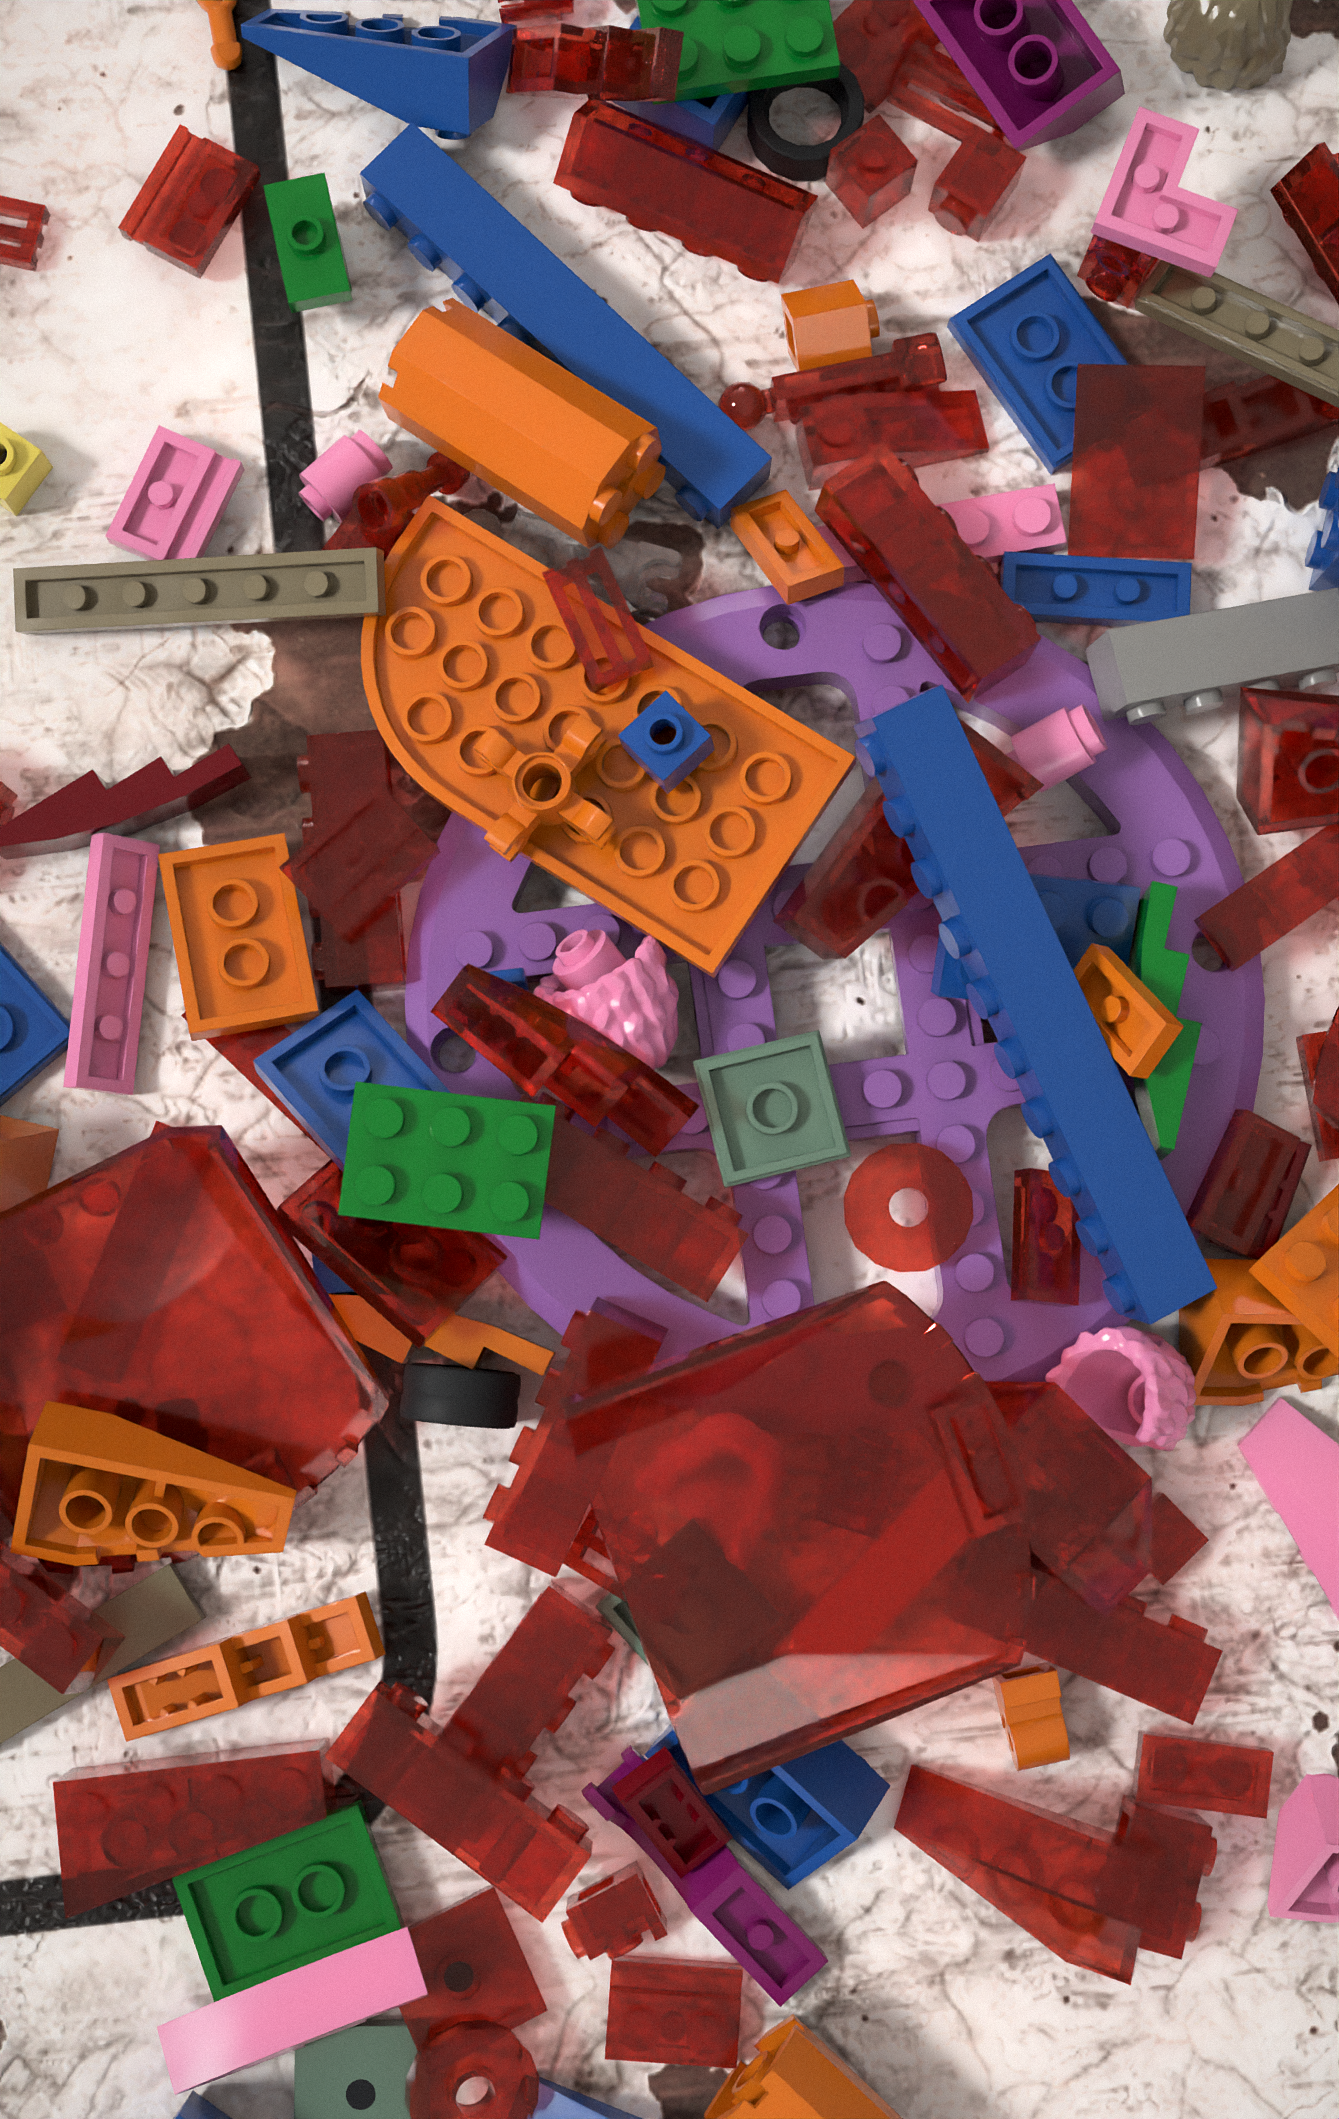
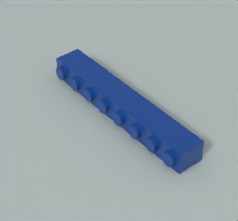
[360,122,772,529]

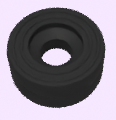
[400,1362,521,1429]

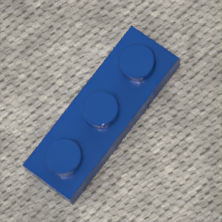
[998,551,1192,627]

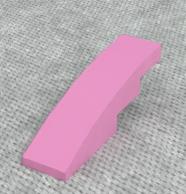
[157,1927,429,2095]

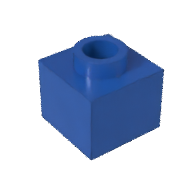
[618,691,715,794]

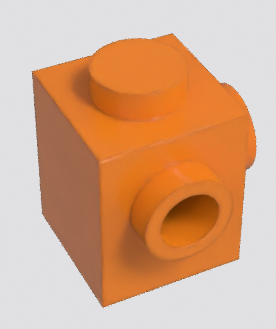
[781,279,880,377]

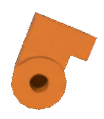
[991,1662,1070,1771]

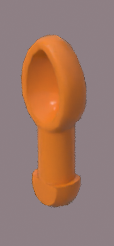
[196,0,243,71]

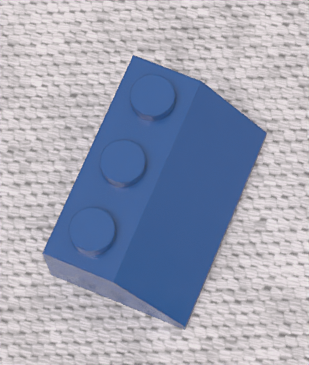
[644,1649,891,1890]

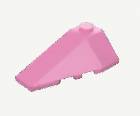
[1237,1397,1339,1621]
[1267,1774,1339,1923]

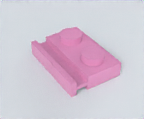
[106,425,244,561]

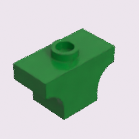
[263,172,353,313]

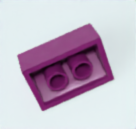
[913,0,1125,153]

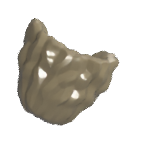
[1163,0,1293,91]

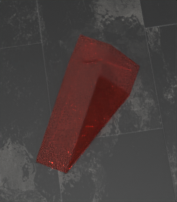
[894,1763,1168,1985]

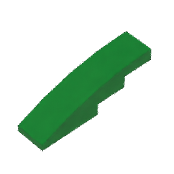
[1130,881,1202,1160]

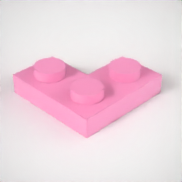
[1090,106,1239,278]

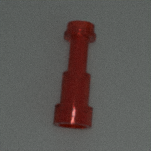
[352,451,470,534]

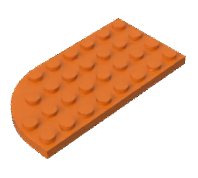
[361,495,856,978]

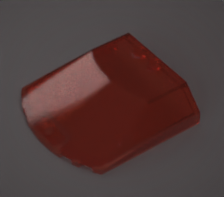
[0,1125,389,1574]
[558,1280,1036,1795]

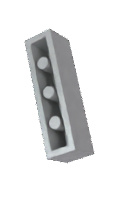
[1085,588,1339,726]

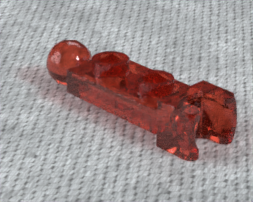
[718,332,947,431]

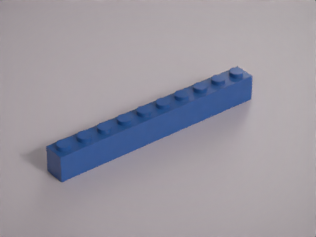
[853,684,1217,1325]

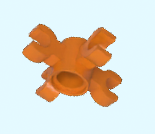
[474,714,618,863]

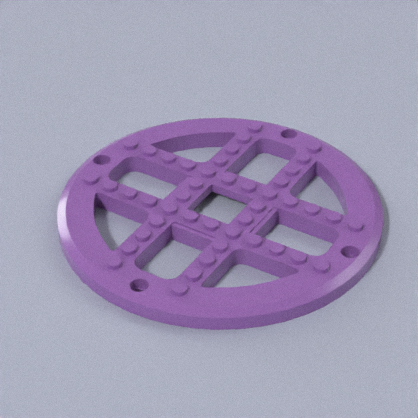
[405,582,1265,1436]

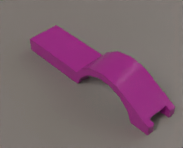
[581,1745,828,2007]

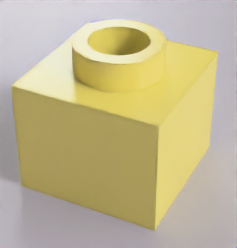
[0,422,53,516]

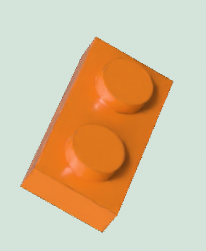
[730,489,845,605]
[1073,943,1184,1079]

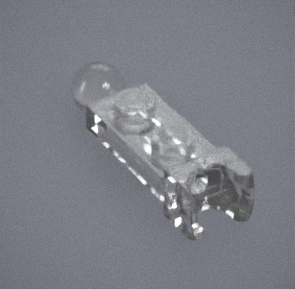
[463,509,683,621]

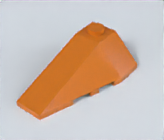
[1179,1258,1339,1406]
[10,1400,297,1566]

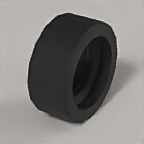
[747,61,864,181]

